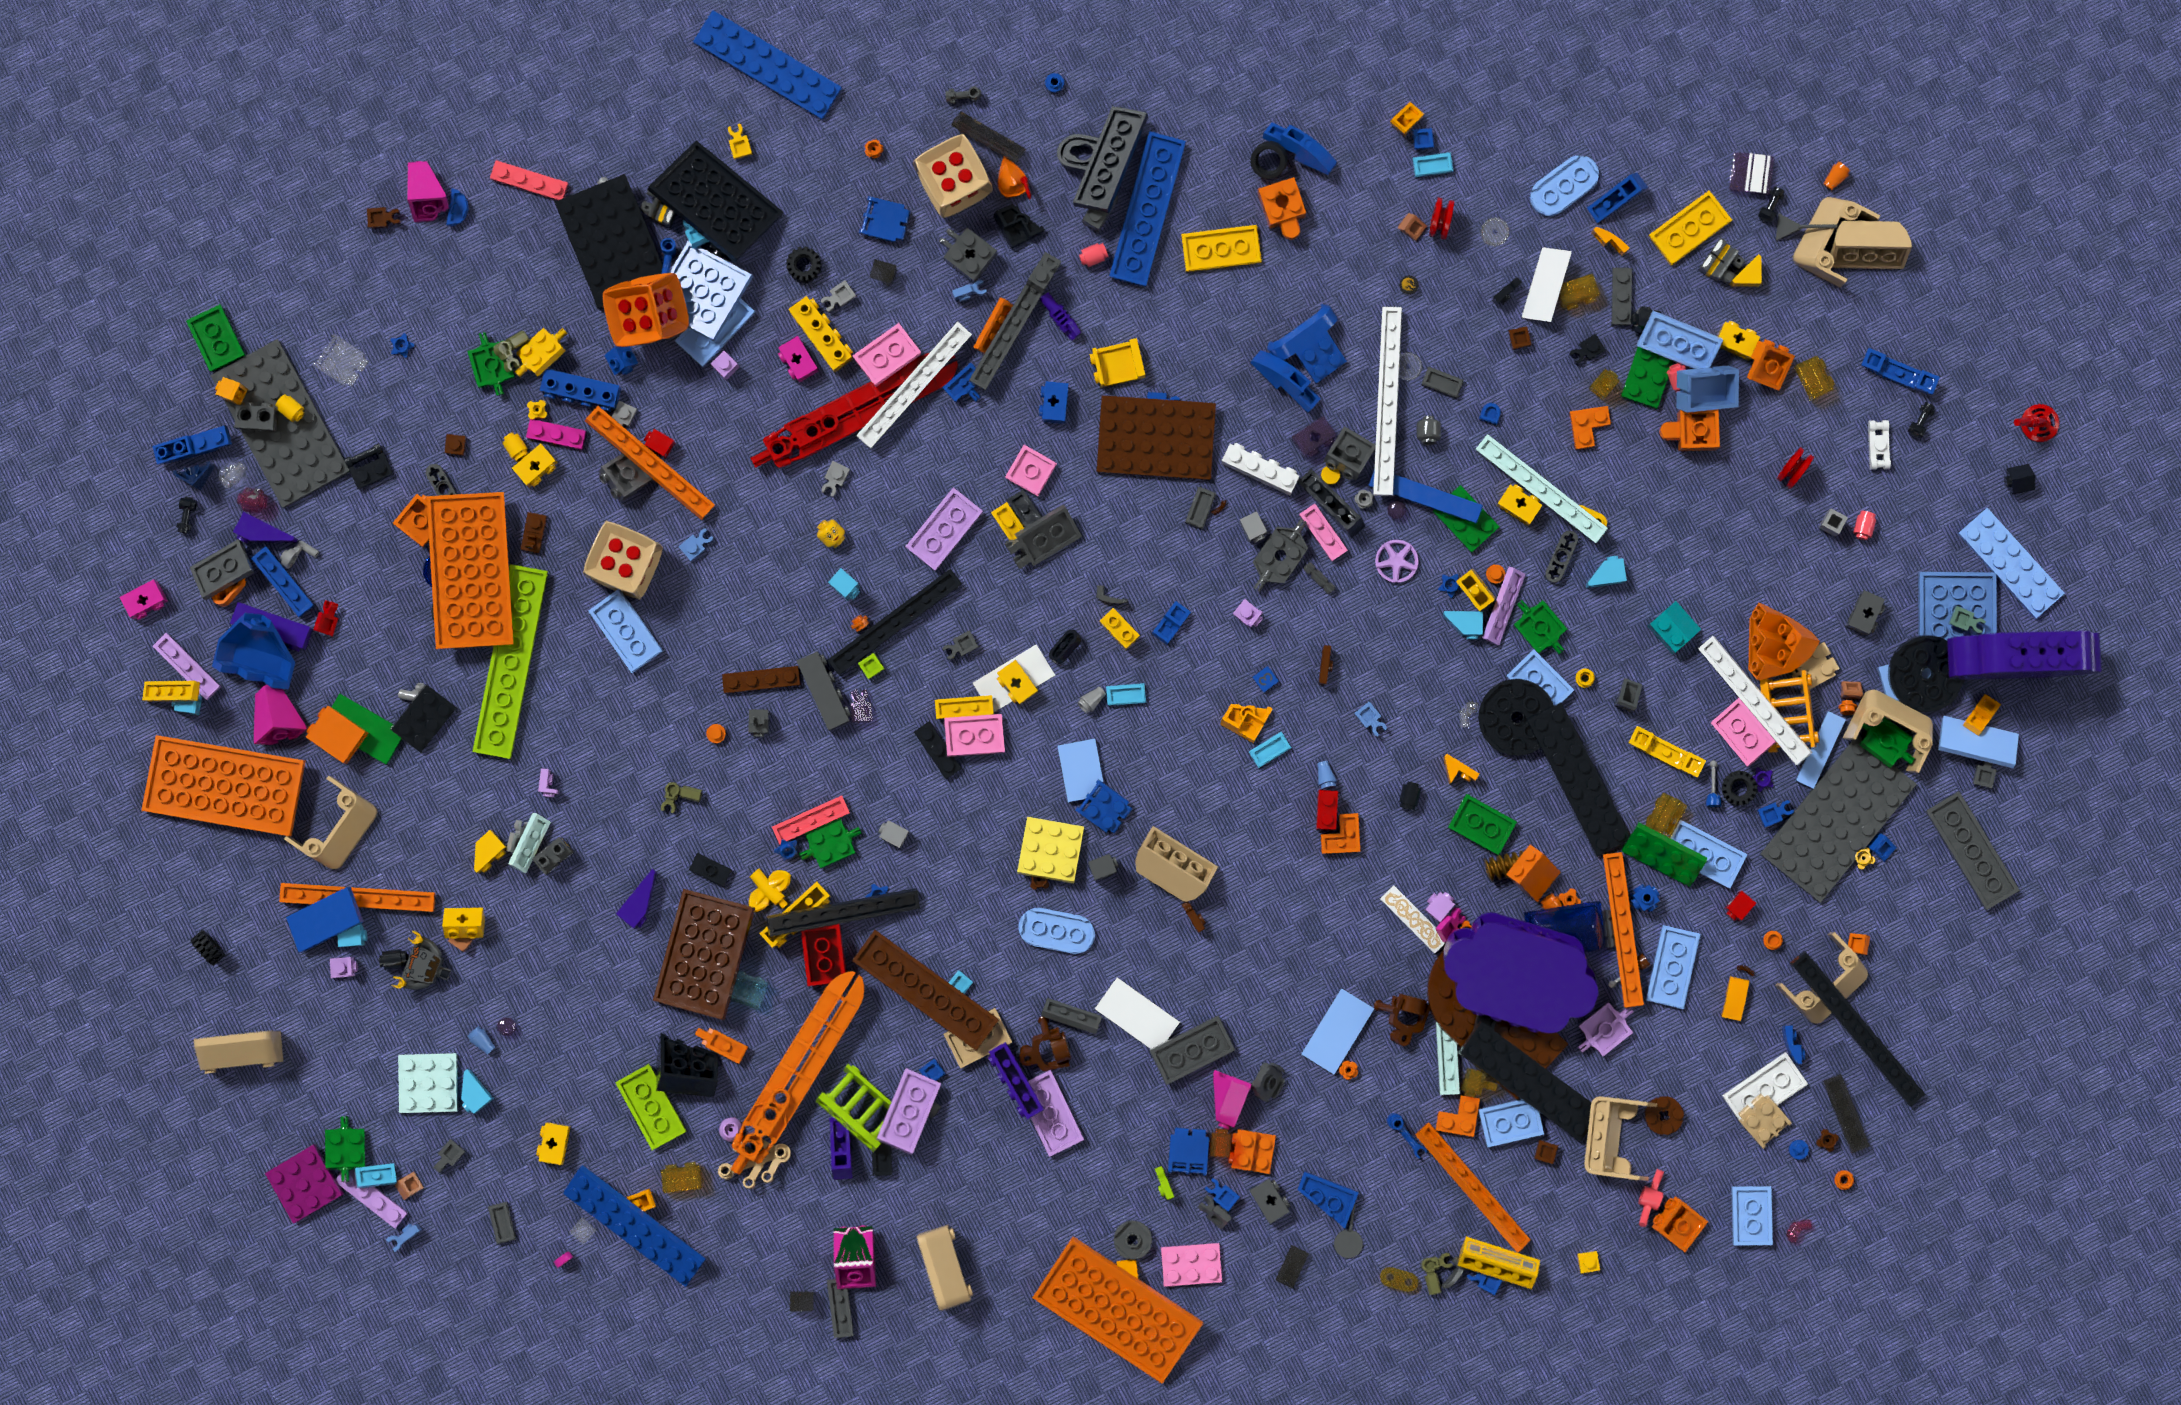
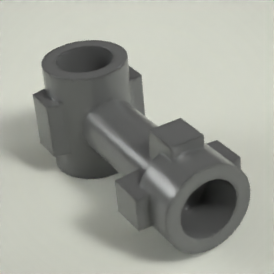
[945,86,982,104]

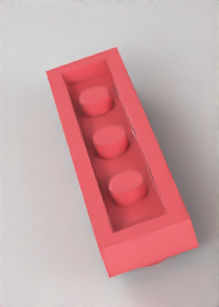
[490,160,569,200]
[772,796,850,845]

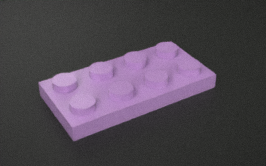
[905,487,983,571]
[876,1069,941,1155]
[1029,1070,1084,1157]

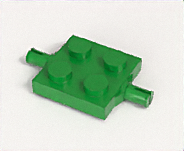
[467,332,515,396]
[1513,599,1567,654]
[1860,717,1915,768]
[799,818,862,869]
[325,1116,365,1182]

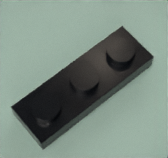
[914,721,962,779]

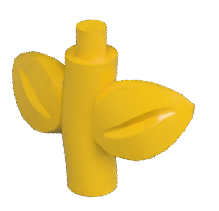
[749,868,791,912]

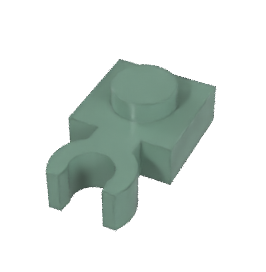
[1949,606,1986,634]

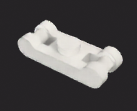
[1868,420,1891,470]

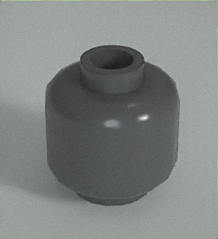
[1416,416,1441,445]

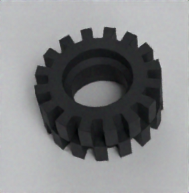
[786,247,822,283]
[1722,771,1757,806]
[190,930,225,966]

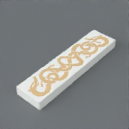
[1380,885,1445,954]

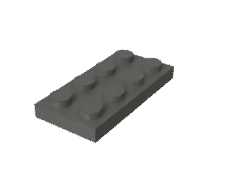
[1149,1015,1235,1085]

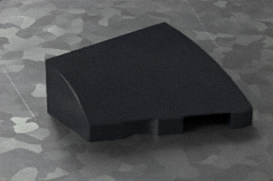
[993,204,1045,249]

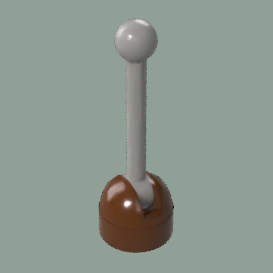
[1608,953,1651,988]

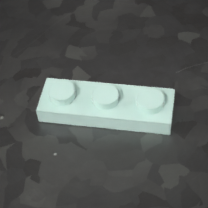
[508,813,551,873]

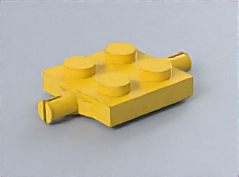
[515,327,568,377]

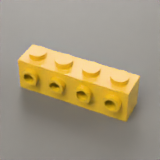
[788,296,853,373]
[759,882,831,948]

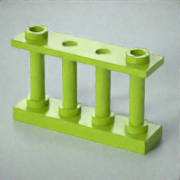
[815,1064,891,1153]

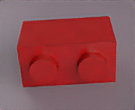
[1316,790,1338,831]

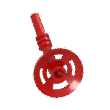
[2014,404,2059,442]

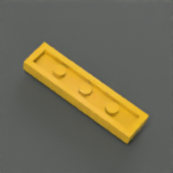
[142,681,200,702]

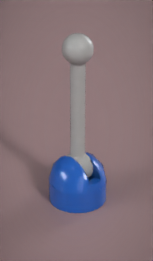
[1706,760,1721,807]

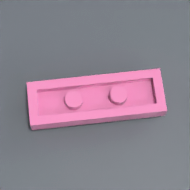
[1299,504,1348,562]

